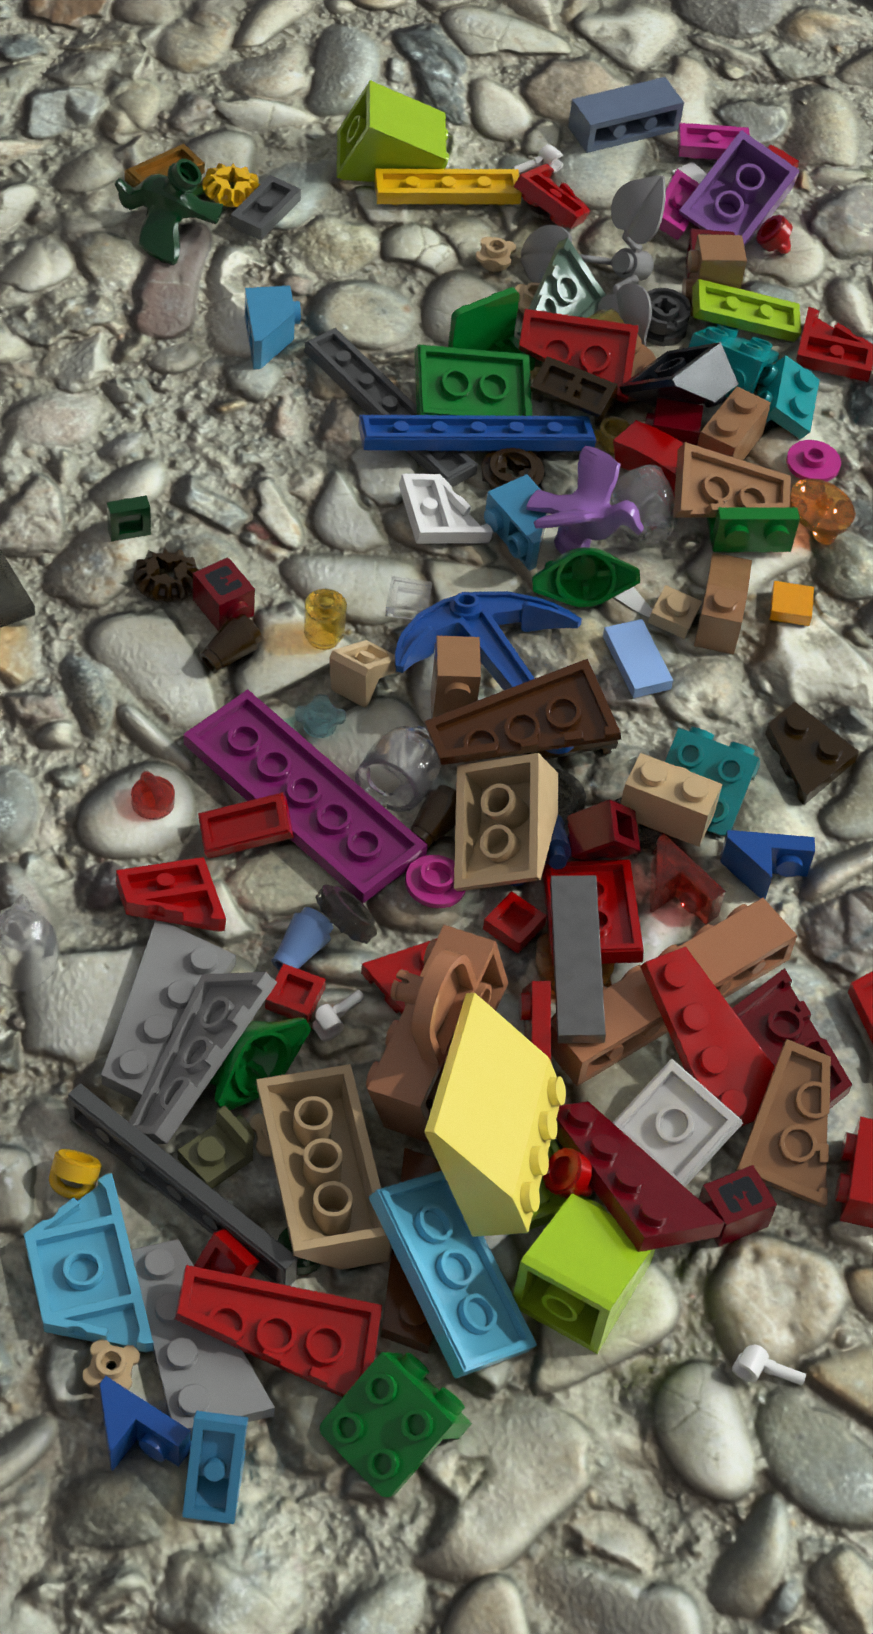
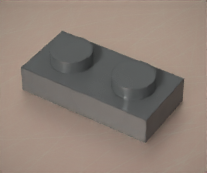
[230,175,301,240]

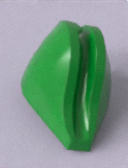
[532,547,640,607]
[209,1018,311,1110]

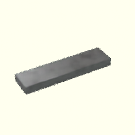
[550,875,606,1043]

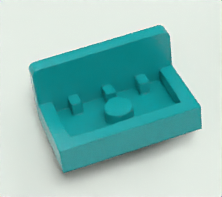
[757,355,820,440]

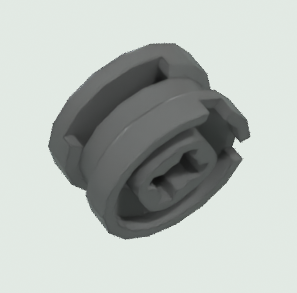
[646,288,691,346]

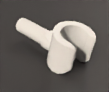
[512,145,563,174]
[312,990,364,1042]
[732,1344,806,1386]

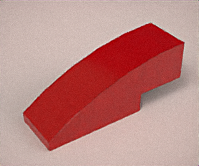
[613,420,684,499]

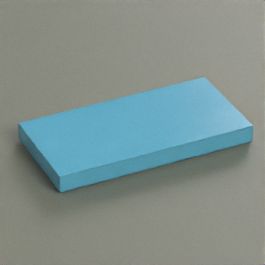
[368,1170,537,1379]

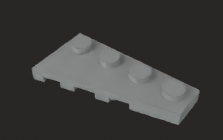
[101,920,236,1102]
[129,972,277,1144]
[131,1239,275,1436]

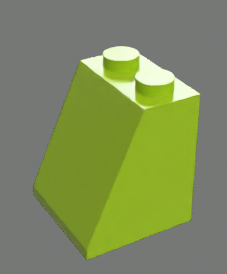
[337,80,449,182]
[513,1193,655,1354]

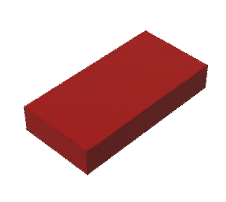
[198,792,294,859]

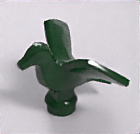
[115,159,223,265]

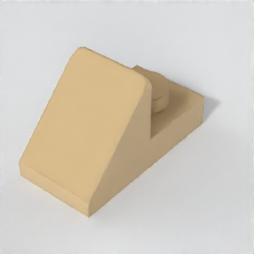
[329,640,396,707]

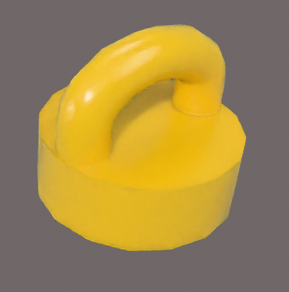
[49,1149,102,1200]

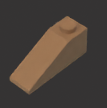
[694,552,752,655]

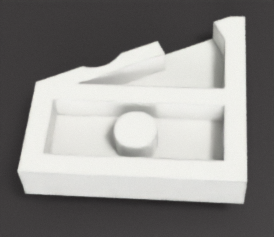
[399,474,493,544]

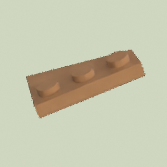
[673,442,791,518]
[735,1039,831,1208]

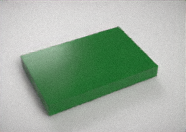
[414,344,533,416]

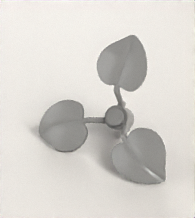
[521,175,666,346]

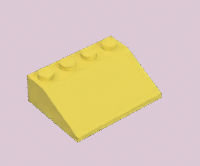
[424,993,566,1237]

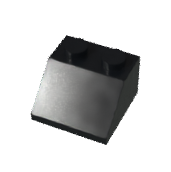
[619,342,738,408]

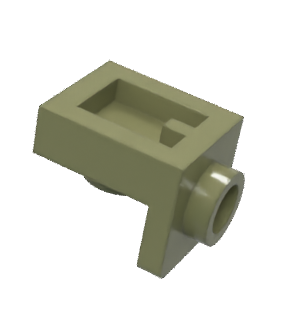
[178,1106,255,1189]

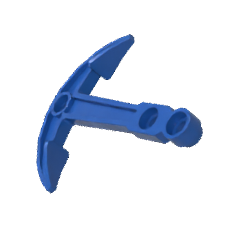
[395,591,582,754]

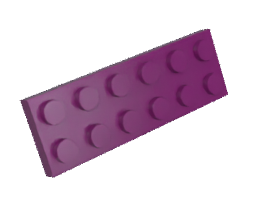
[183,689,427,904]

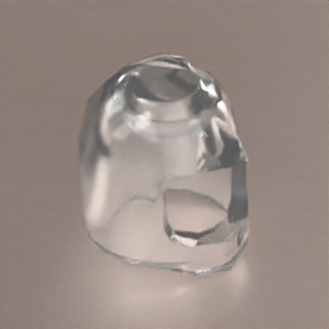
[609,465,678,545]
[355,726,441,812]
[0,894,60,992]

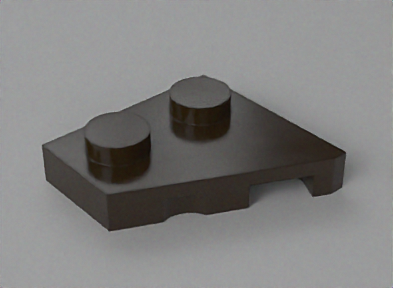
[765,702,859,805]

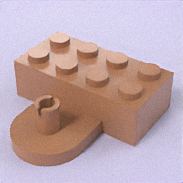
[366,925,508,1143]

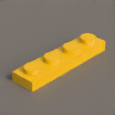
[374,169,522,205]

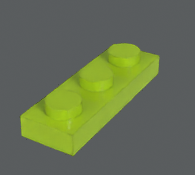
[692,279,801,342]

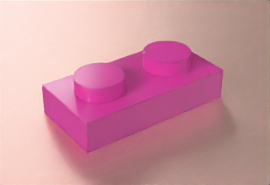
[677,123,750,159]
[659,169,699,241]

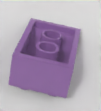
[678,130,800,247]

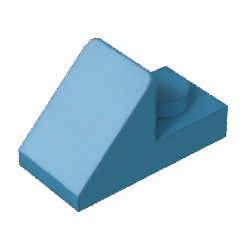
[182,1410,248,1524]

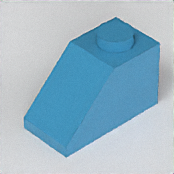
[244,286,301,369]

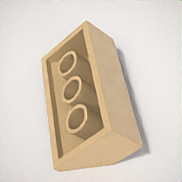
[256,1064,391,1270]

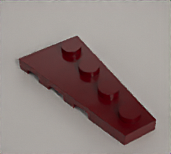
[556,1101,725,1252]

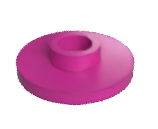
[786,440,841,483]
[405,855,466,908]

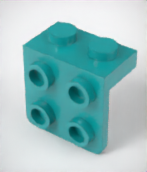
[688,324,779,397]
[665,726,760,836]

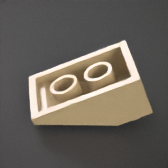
[454,753,558,892]

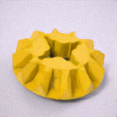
[202,163,261,207]

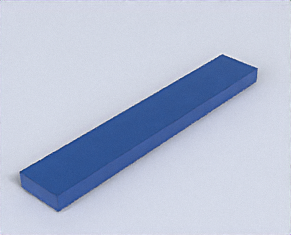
[358,415,596,451]

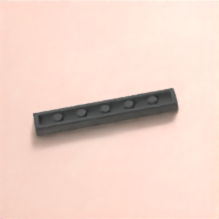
[305,328,478,487]
[68,1083,298,1286]

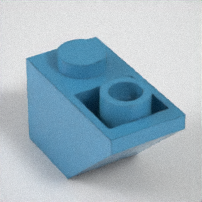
[484,474,548,571]

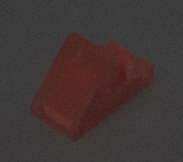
[650,834,726,925]

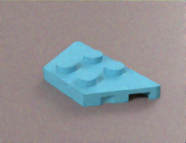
[24,1173,154,1352]

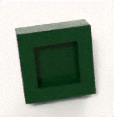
[107,495,151,542]

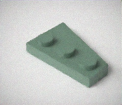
[518,238,606,364]

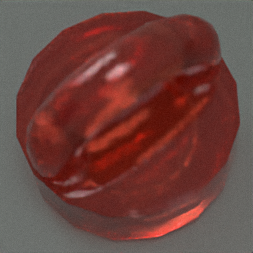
[131,771,175,820]

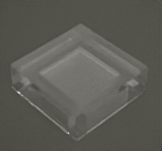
[385,576,432,620]

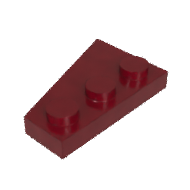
[732,968,852,1108]

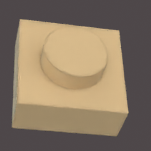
[647,585,702,639]

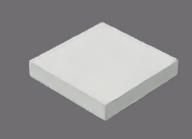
[612,1058,743,1187]

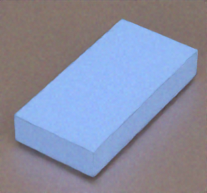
[603,619,673,698]

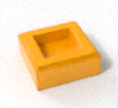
[769,581,814,626]

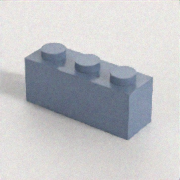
[568,77,684,153]

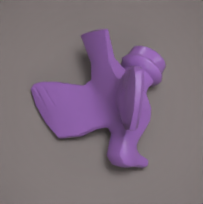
[527,446,644,554]

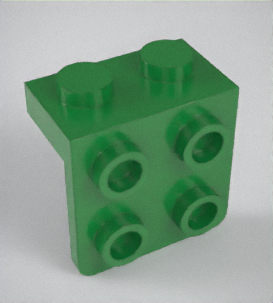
[448,287,536,371]
[707,507,800,552]
[320,1352,472,1497]

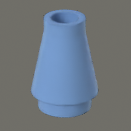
[271,907,334,971]

